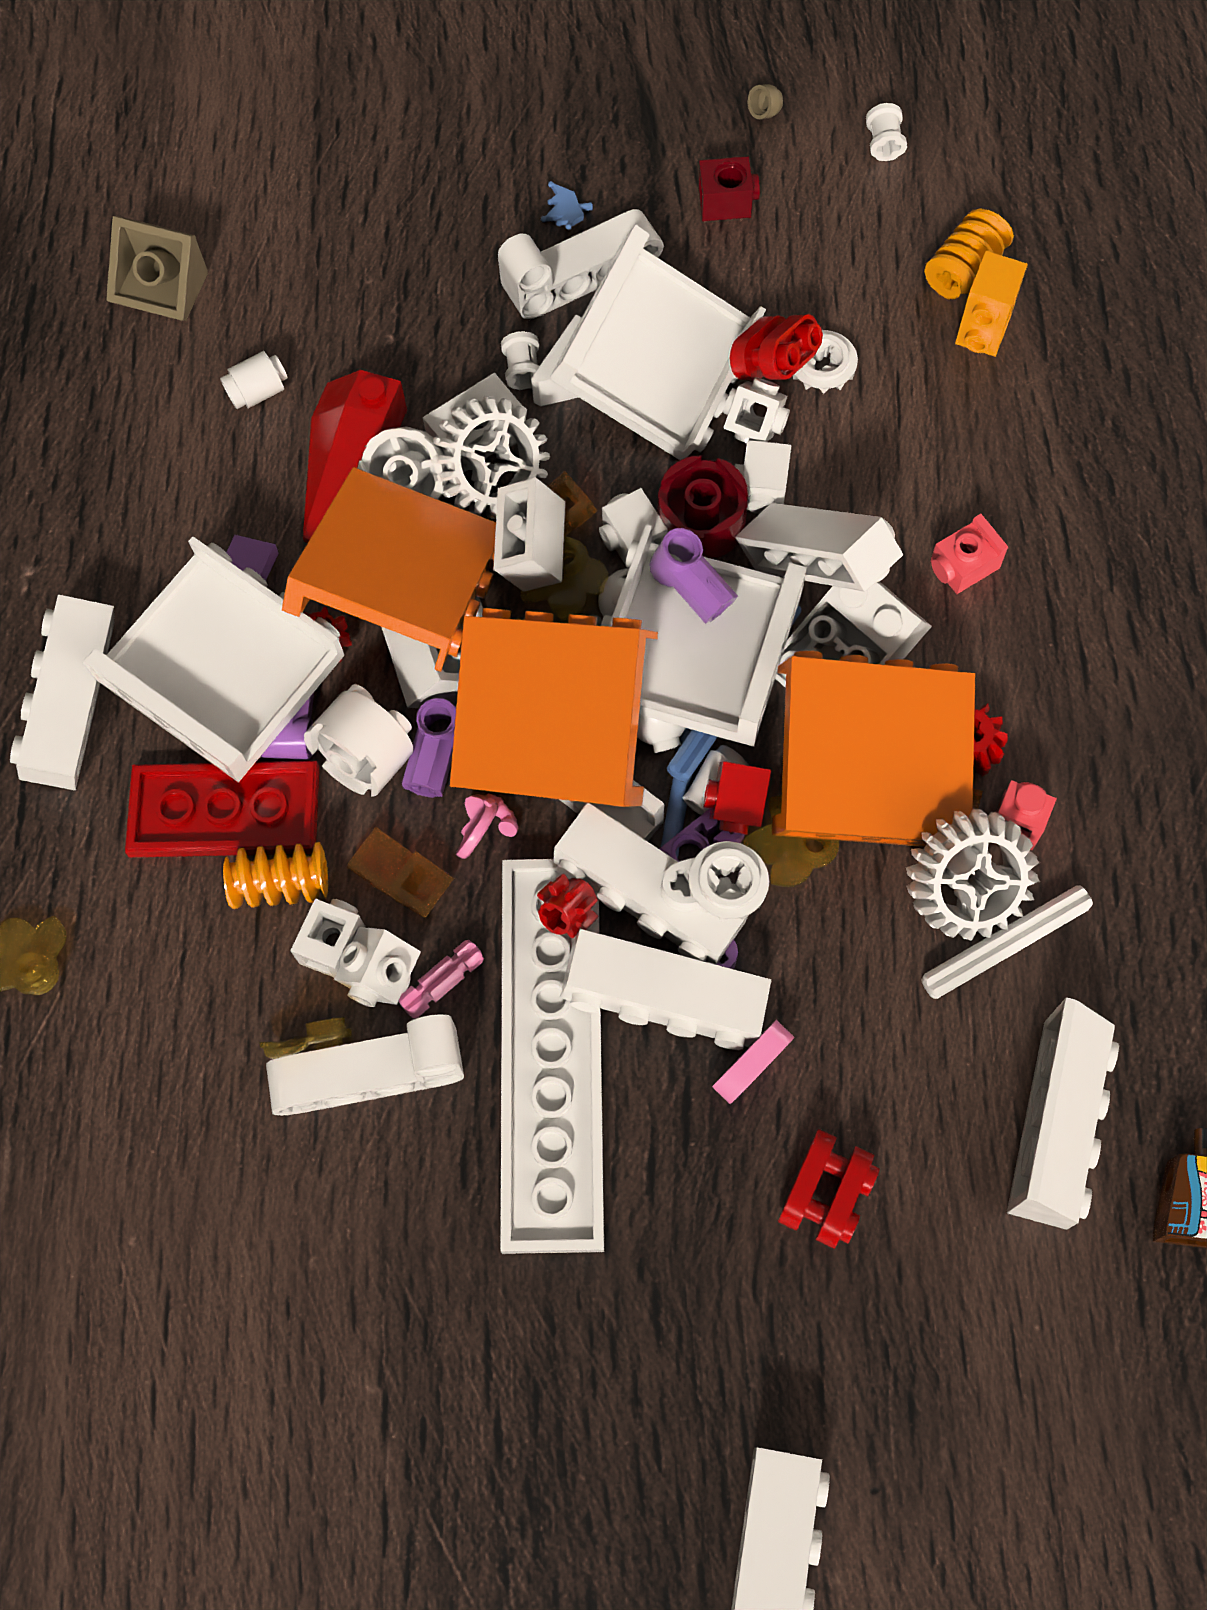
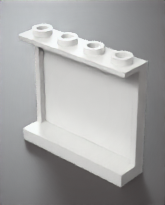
[549,225,766,460]
[601,525,807,747]
[83,537,344,783]

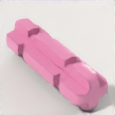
[399,940,484,1018]

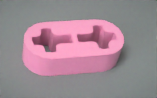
[712,1020,794,1104]

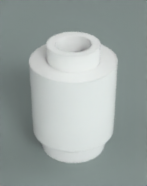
[220,351,288,409]

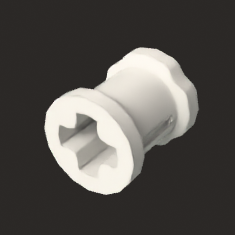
[866,103,907,161]
[501,331,540,390]

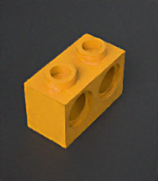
[955,251,1028,357]

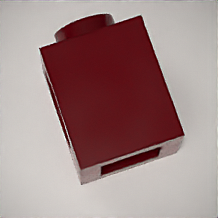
[698,156,760,221]

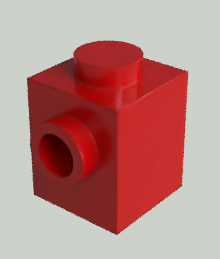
[703,761,771,835]

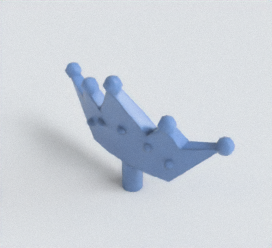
[541,181,593,230]

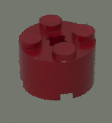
[657,456,748,559]

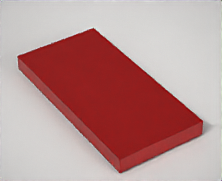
[125,761,319,858]

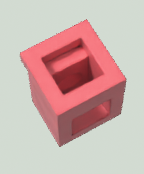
[930,514,1008,594]
[996,780,1057,850]

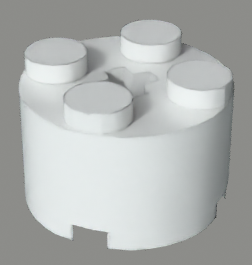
[304,684,413,797]

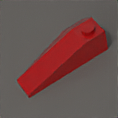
[303,370,407,543]

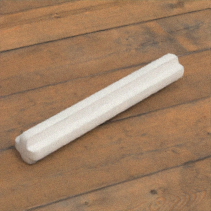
[921,885,1093,999]

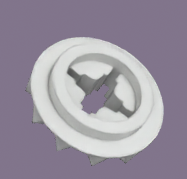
[793,330,858,394]
[688,841,769,921]

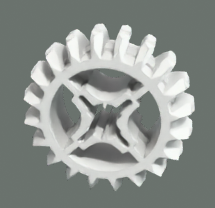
[430,396,551,519]
[906,808,1040,941]

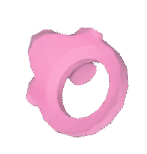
[456,793,519,859]

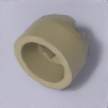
[747,84,783,119]

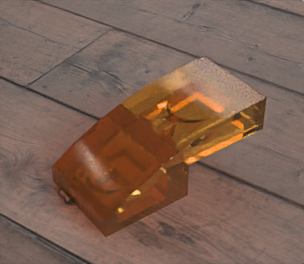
[347,827,454,918]

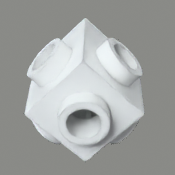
[723,377,790,443]
[334,927,421,1007]

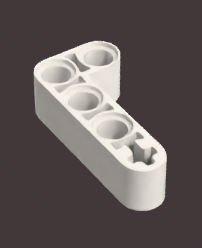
[498,209,664,319]
[266,1014,464,1116]

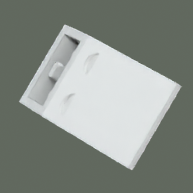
[775,581,932,688]

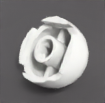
[358,427,448,500]

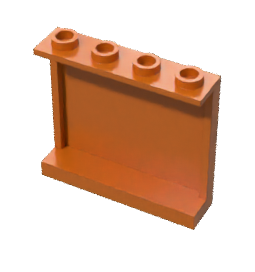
[282,467,496,672]
[450,608,658,807]
[772,651,975,847]

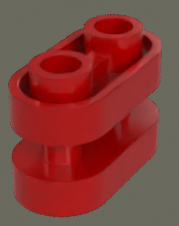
[730,314,823,380]
[778,1129,880,1249]

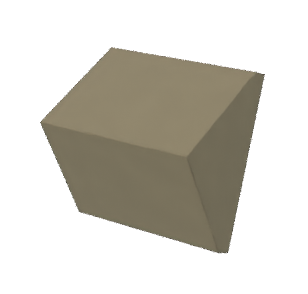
[106,215,208,321]

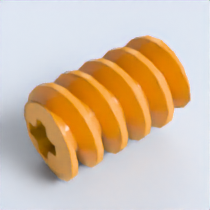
[924,208,1014,299]
[223,842,328,909]

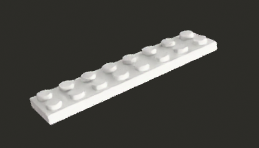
[501,859,604,1254]

